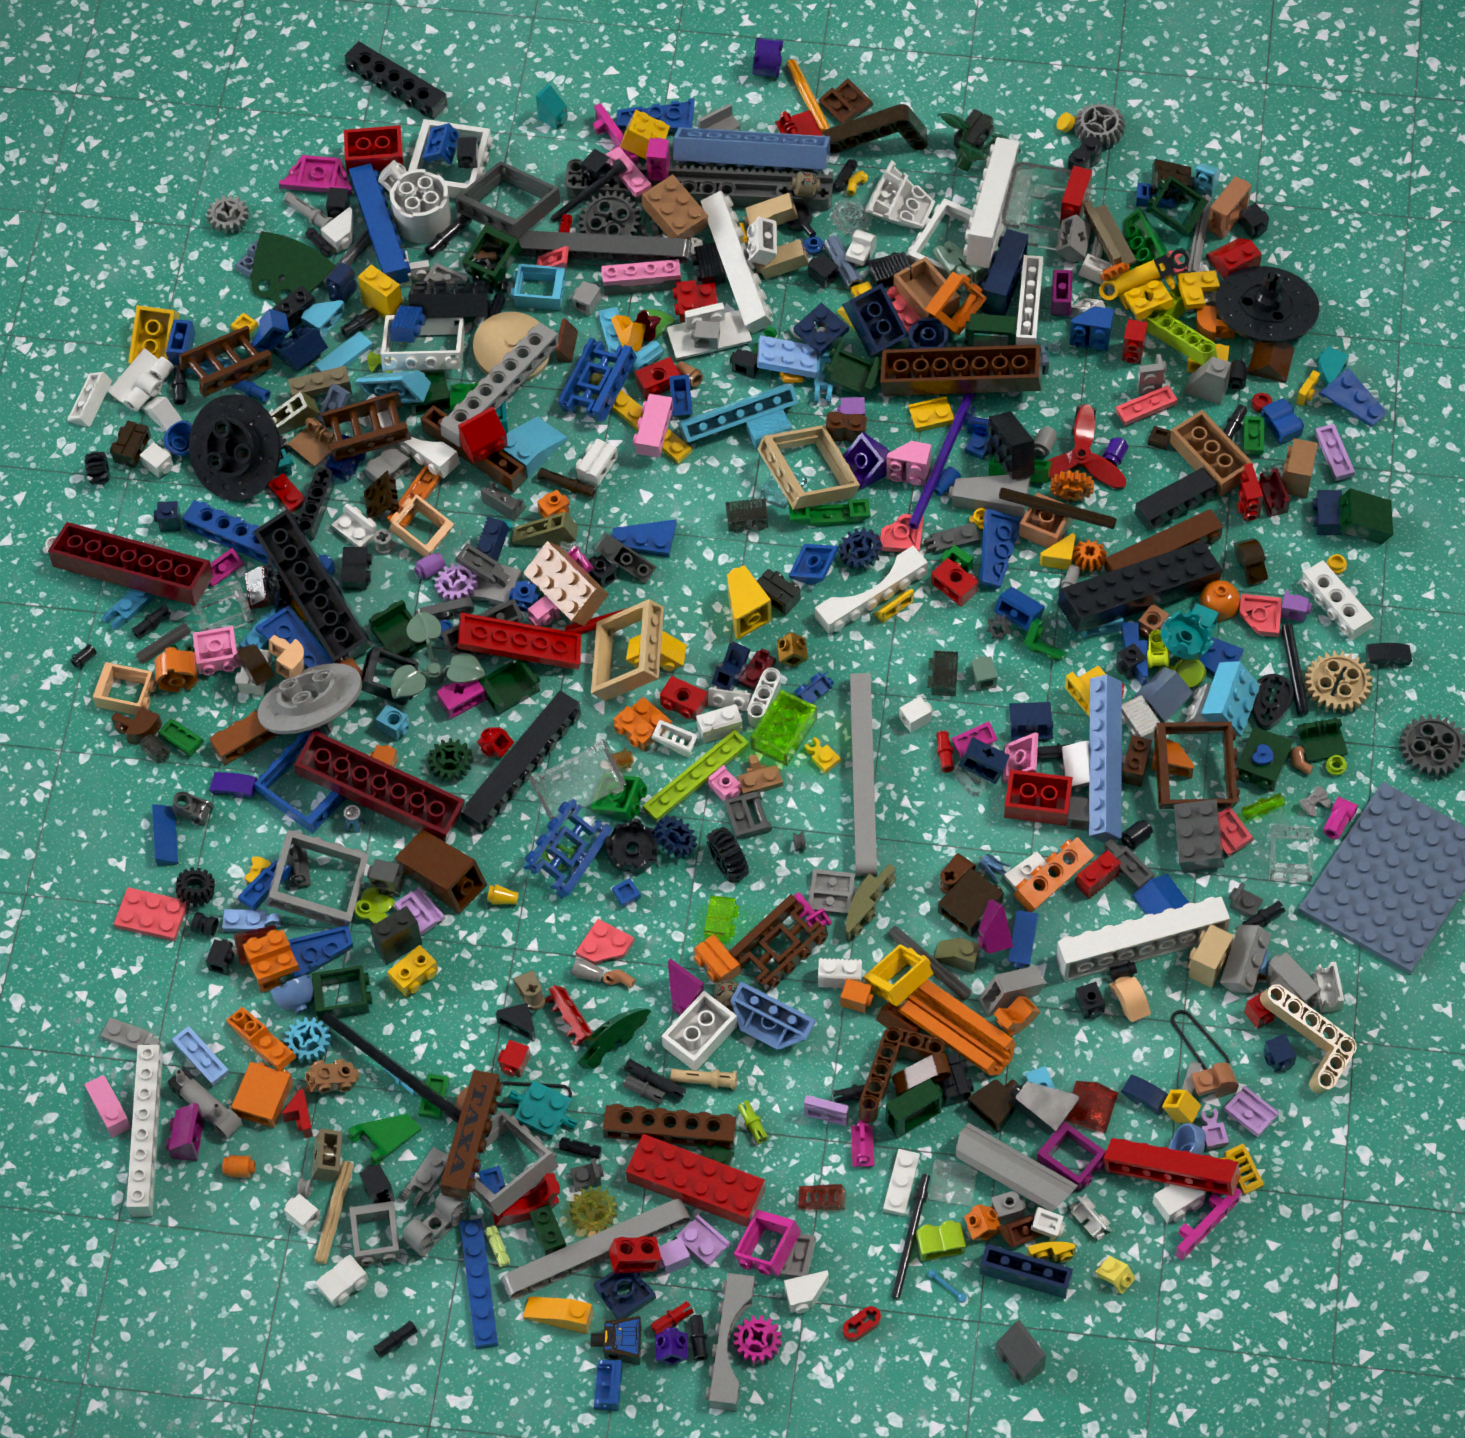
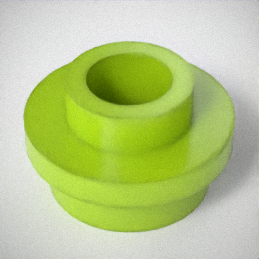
[1326,755,1347,776]

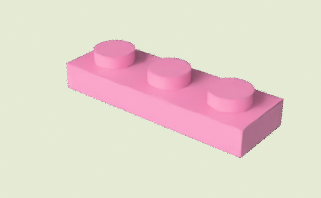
[605,147,652,198]

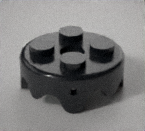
[606,818,659,873]

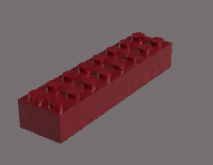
[48,522,214,606]
[294,730,465,842]

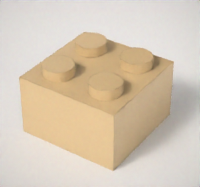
[1187,924,1234,988]

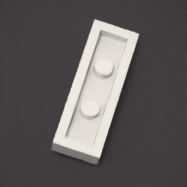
[883,1149,920,1217]

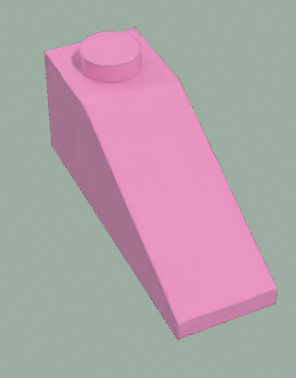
[84,1075,131,1138]

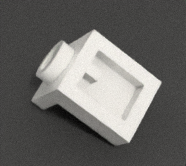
[1031,1207,1065,1242]

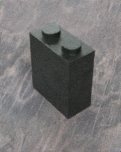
[370,906,422,965]

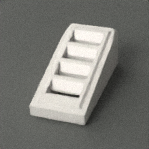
[652,720,698,758]

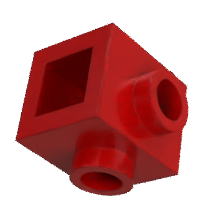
[477,727,514,757]

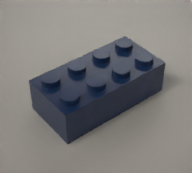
[981,229,1029,316]

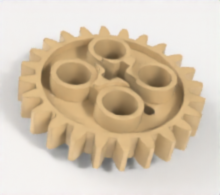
[1305,651,1373,714]

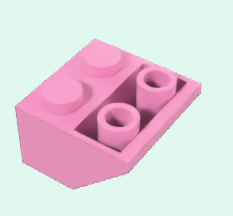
[886,441,931,486]

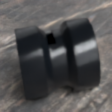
[191,912,219,938]

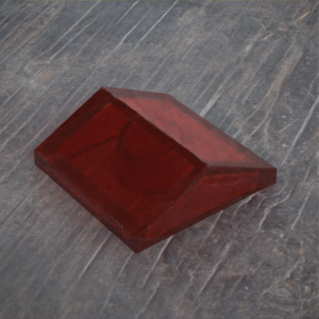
[1064,1081,1118,1133]

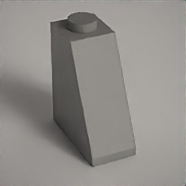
[1183,357,1231,405]
[978,966,1046,1016]

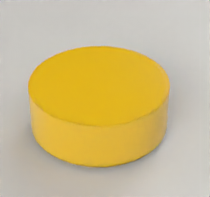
[1057,112,1075,133]

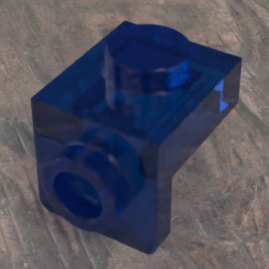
[964,407,989,437]

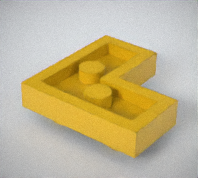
[1176,270,1220,310]

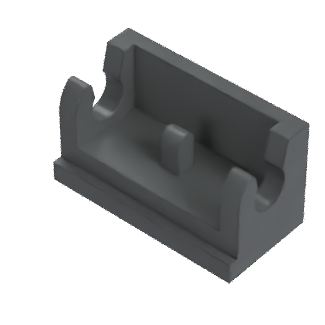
[481,481,526,521]

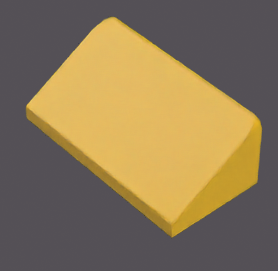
[874,589,914,623]

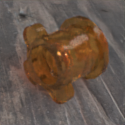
[609,748,634,774]

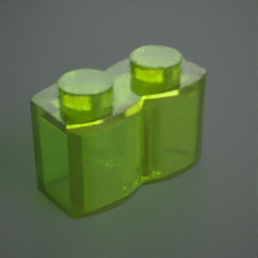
[704,895,740,943]

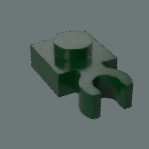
[697,1143,734,1166]

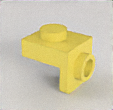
[1095,1256,1135,1294]

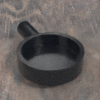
[785,202,816,238]

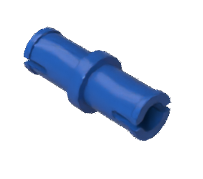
[231,380,271,402]

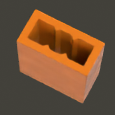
[231,1062,293,1128]

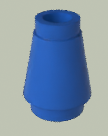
[934,466,961,497]

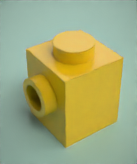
[1162,1089,1201,1123]

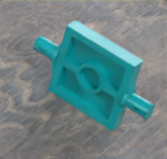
[508,1080,578,1138]

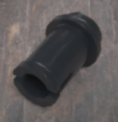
[70,644,97,669]
[1109,960,1137,980]

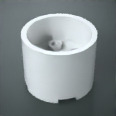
[390,169,452,244]

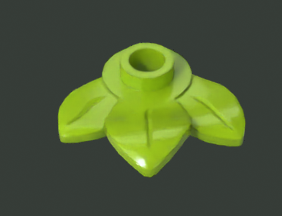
[354,887,395,924]

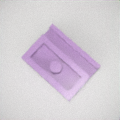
[394,886,445,936]
[1224,1086,1279,1137]
[804,1095,849,1126]
[676,1214,730,1268]

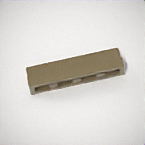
[1083,200,1136,266]

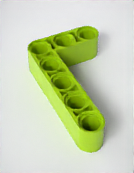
[1144,286,1218,365]

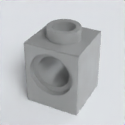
[691,320,720,350]

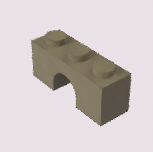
[288,366,352,399]

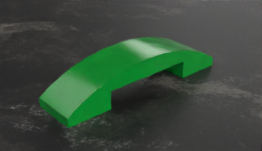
[788,499,871,526]

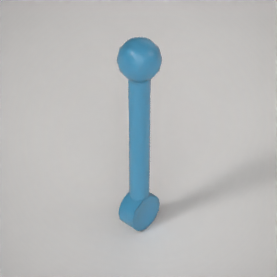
[928,1270,967,1303]

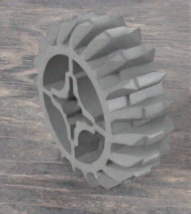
[1073,101,1125,149]

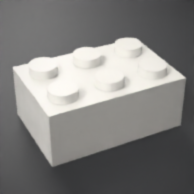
[661,991,737,1071]

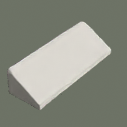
[67,372,112,427]

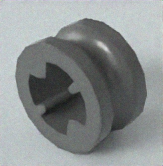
[793,831,806,852]

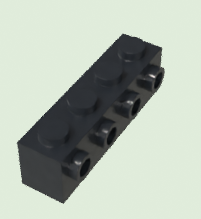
[1135,467,1217,531]

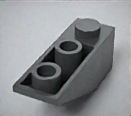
[593,531,657,583]

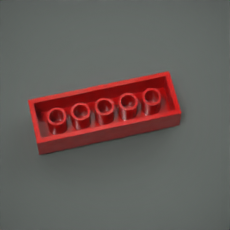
[626,1134,766,1227]

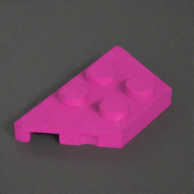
[279,155,352,195]

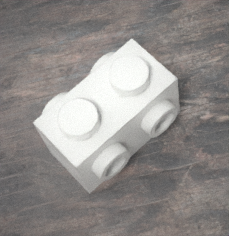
[747,216,777,265]

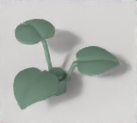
[391,612,485,699]

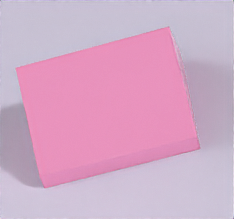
[1003,732,1038,783]

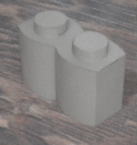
[365,445,412,482]

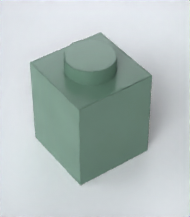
[971,656,997,691]

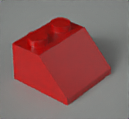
[1206,238,1262,279]
[458,406,508,464]

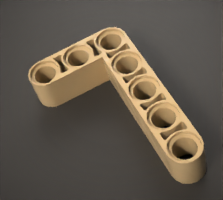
[1260,985,1357,1094]

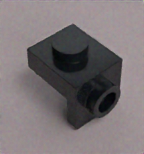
[1115,644,1145,680]

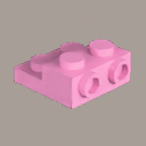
[193,626,240,676]

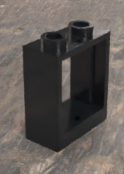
[361,646,419,706]

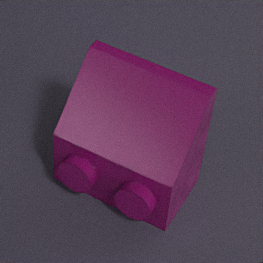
[166,1103,205,1161]

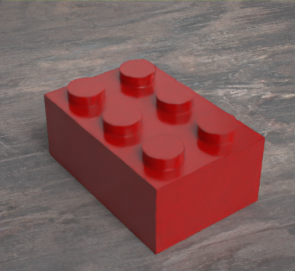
[344,125,404,174]
[1004,769,1073,826]

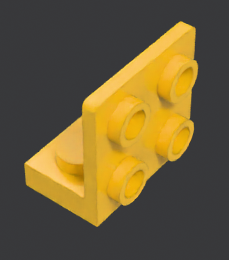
[1065,666,1105,717]

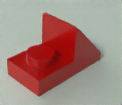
[282,1089,313,1138]

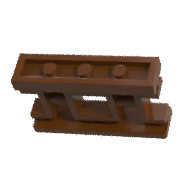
[729,894,828,992]

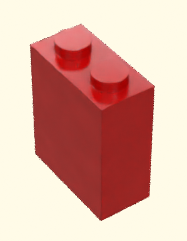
[1060,166,1092,225]

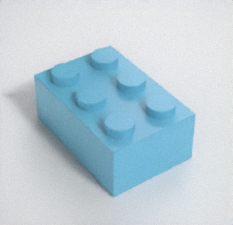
[1201,661,1260,737]

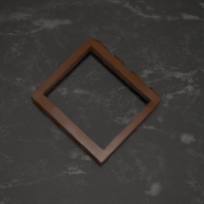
[1153,722,1240,809]

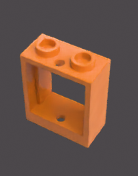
[924,272,987,336]

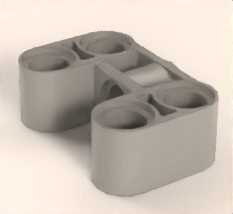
[403,1193,466,1257]

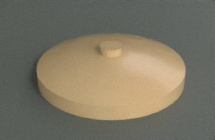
[473,312,551,383]

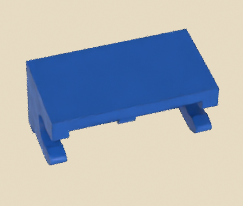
[594,1360,623,1411]

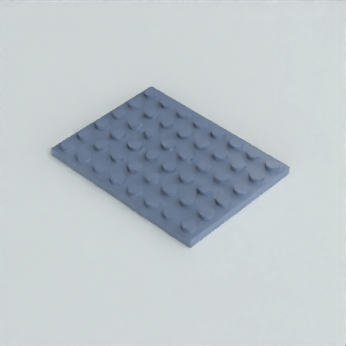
[1298,782,1465,975]

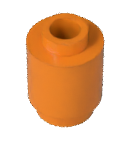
[222,1155,256,1178]

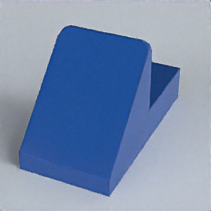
[669,374,692,416]

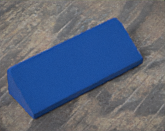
[152,804,178,866]

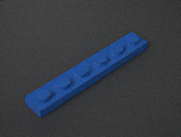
[460,1218,498,1349]

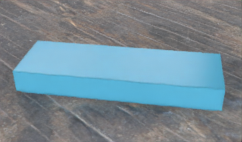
[315,331,373,372]

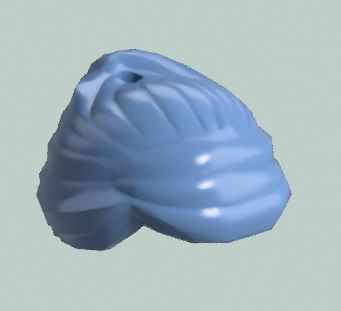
[1169,1123,1206,1155]

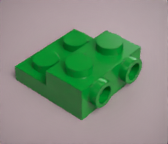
[590,774,647,821]

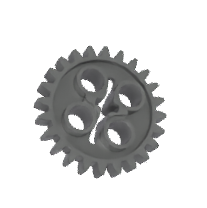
[578,191,641,236]
[1399,714,1465,778]

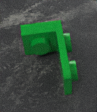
[1024,618,1067,660]

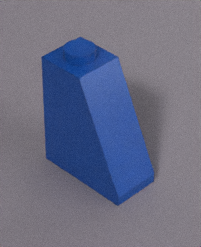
[1008,910,1039,968]

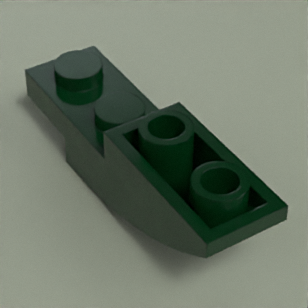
[577,1008,651,1069]

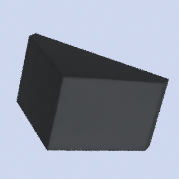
[495,1003,536,1042]

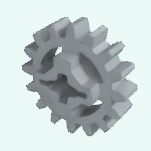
[207,195,249,234]

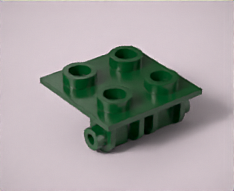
[1297,717,1348,762]

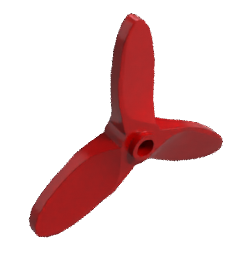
[1047,404,1126,489]

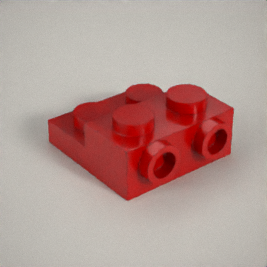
[673,280,717,323]
[1237,463,1263,521]

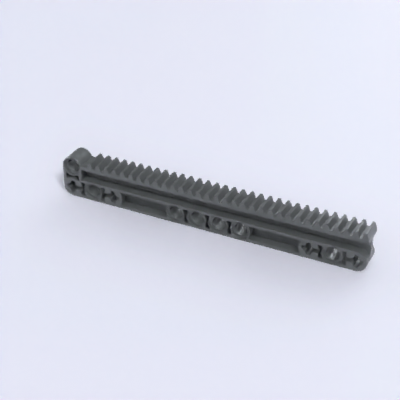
[565,159,833,211]

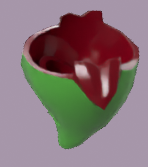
[633,309,675,341]

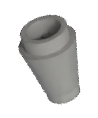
[571,958,604,982]

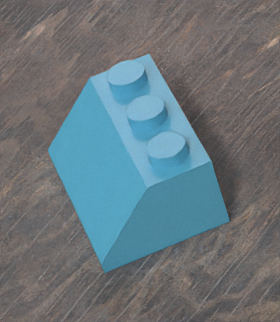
[356,371,431,403]

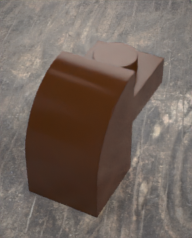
[111,707,162,745]

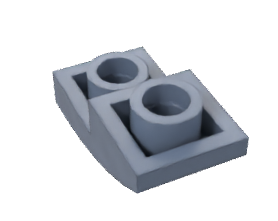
[235,238,259,278]

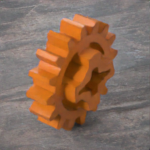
[1050,470,1094,502]

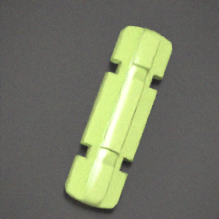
[485,1225,510,1268]

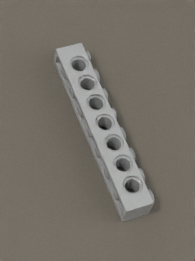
[440,322,559,447]

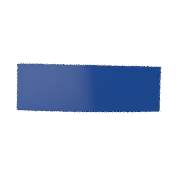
[1121,622,1148,686]

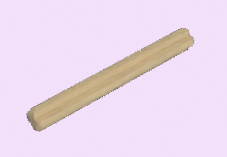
[315,1161,354,1264]

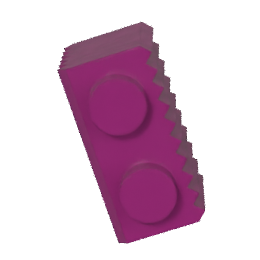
[1051,269,1073,316]

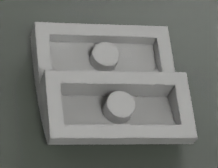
[469,565,522,606]
[808,869,855,914]

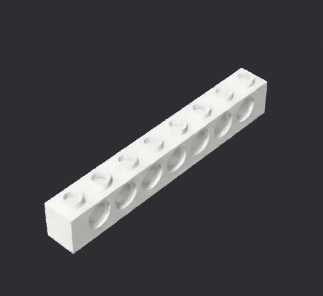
[126,1045,163,1217]

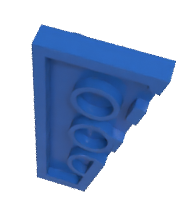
[979,509,1023,589]

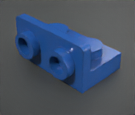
[423,123,460,164]

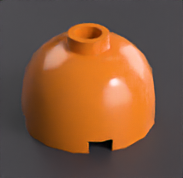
[1199,580,1240,622]

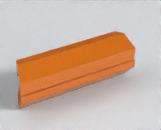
[898,979,1015,1075]

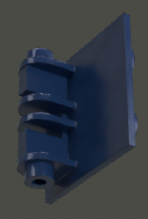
[1009,702,1053,741]

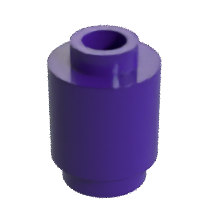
[1103,437,1129,467]

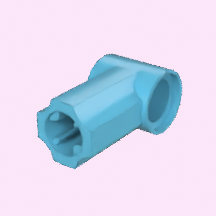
[631,340,664,374]

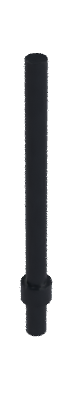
[891,1174,930,1300]

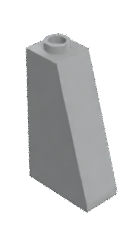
[948,475,1030,518]

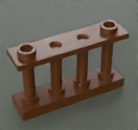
[179,325,272,397]
[321,391,411,461]

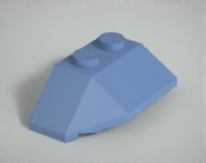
[731,981,817,1051]

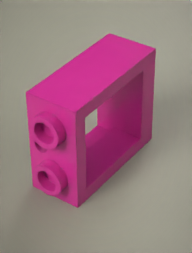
[734,1209,801,1276]

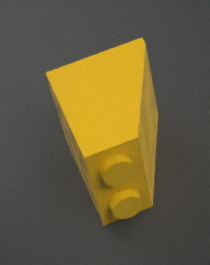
[727,565,772,640]

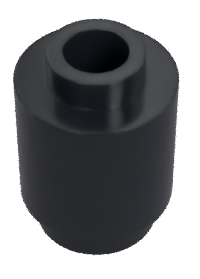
[1228,360,1248,390]
[1121,820,1153,850]

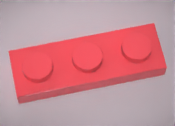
[1115,385,1178,426]

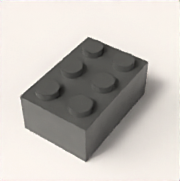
[1174,799,1224,872]

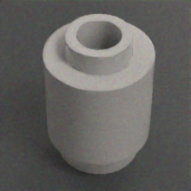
[1034,426,1057,457]

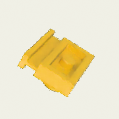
[908,396,954,432]

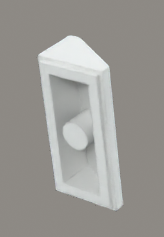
[1079,253,1114,290]

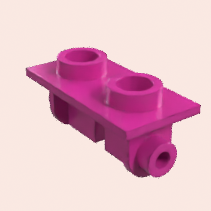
[851,1120,874,1167]

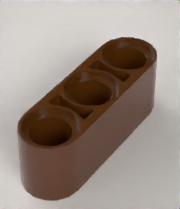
[891,1053,951,1097]

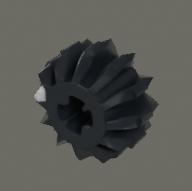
[84,451,110,485]

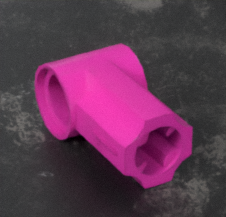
[1323,796,1358,840]

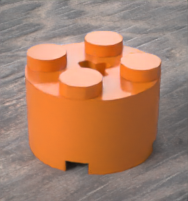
[155,647,197,692]

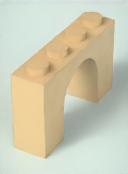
[744,193,809,280]

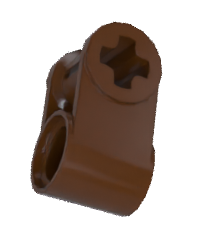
[940,853,976,894]

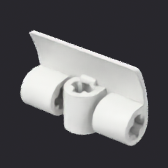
[109,349,174,412]

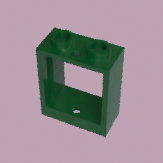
[1146,176,1209,236]
[462,224,522,286]
[965,314,1018,347]
[311,965,373,1021]
[885,1078,943,1139]

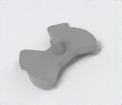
[1299,786,1331,816]

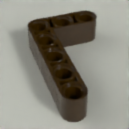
[825,104,928,153]

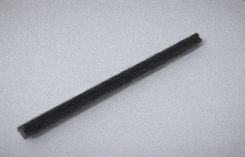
[321,1011,489,1138]

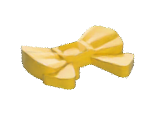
[245,856,271,884]

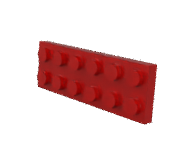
[458,612,581,670]

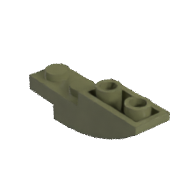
[846,864,896,941]

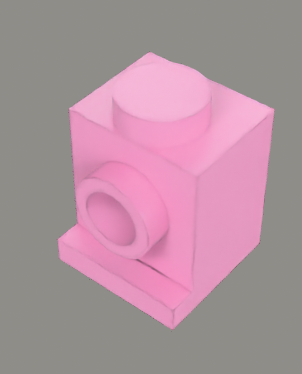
[528,595,561,627]
[708,765,741,802]

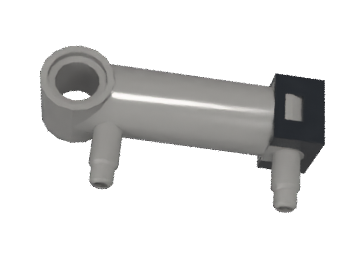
[168,1066,243,1139]

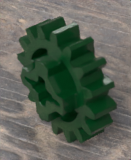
[428,738,473,782]

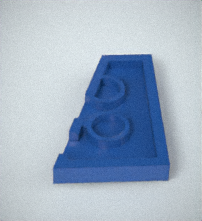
[1318,368,1387,427]
[612,519,677,557]

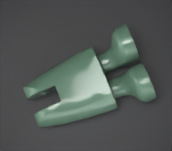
[933,241,987,292]

